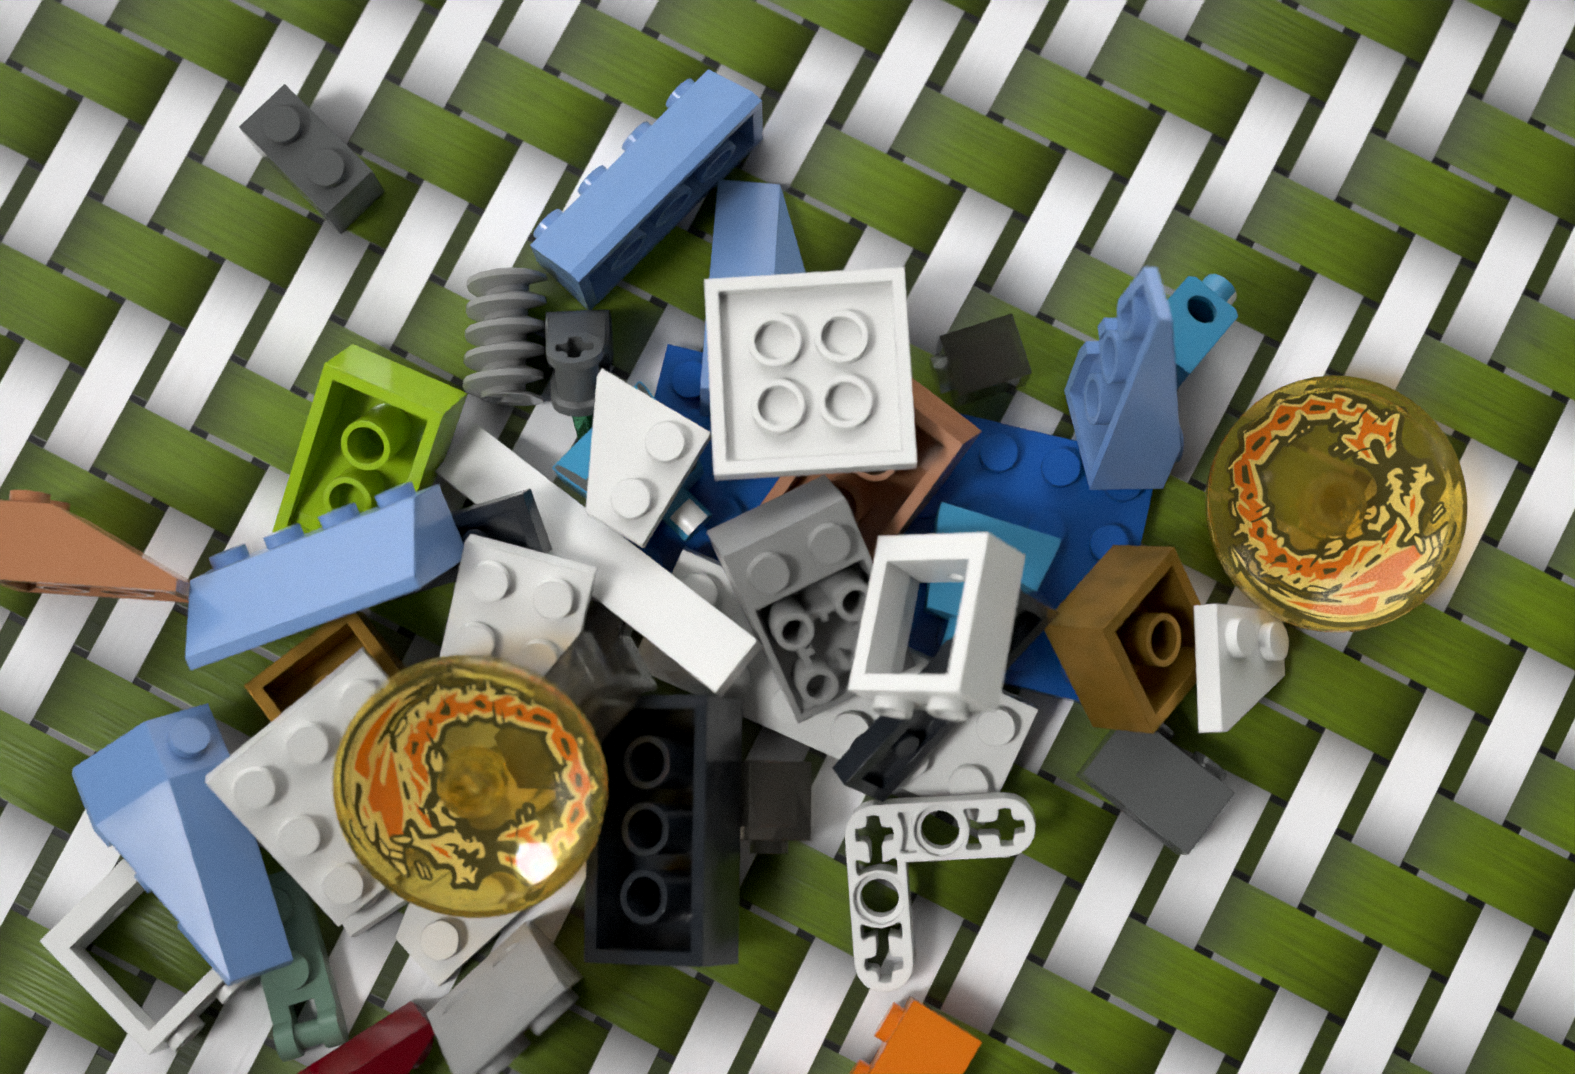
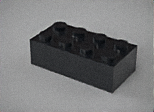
[584,695,742,967]

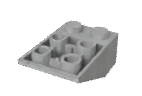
[706,474,916,723]
[427,920,583,1074]

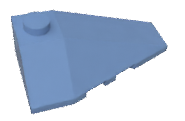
[700,180,806,417]
[1064,267,1184,490]
[72,703,293,987]

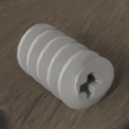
[463,267,548,406]

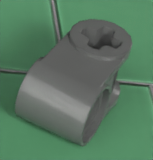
[545,309,613,417]

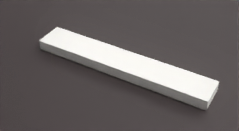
[435,423,763,698]

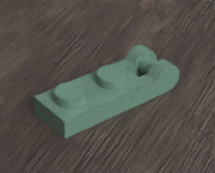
[260,870,348,1062]

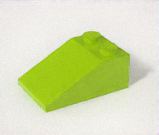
[272,344,468,534]

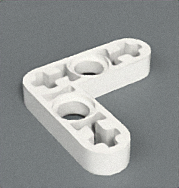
[845,792,1036,993]

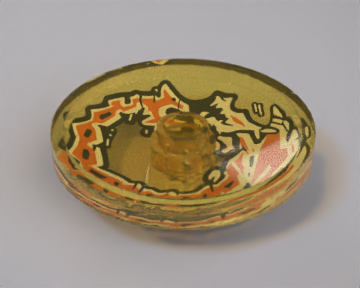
[1205,375,1467,633]
[332,655,608,918]

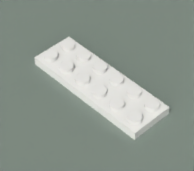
[631,546,1038,825]

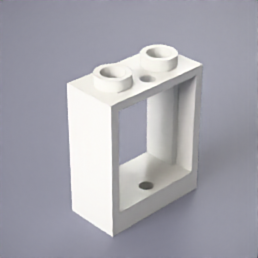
[848,532,1026,721]
[40,858,251,1055]

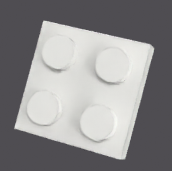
[438,534,598,696]

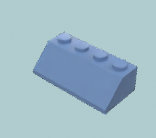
[530,69,763,310]
[185,481,464,670]

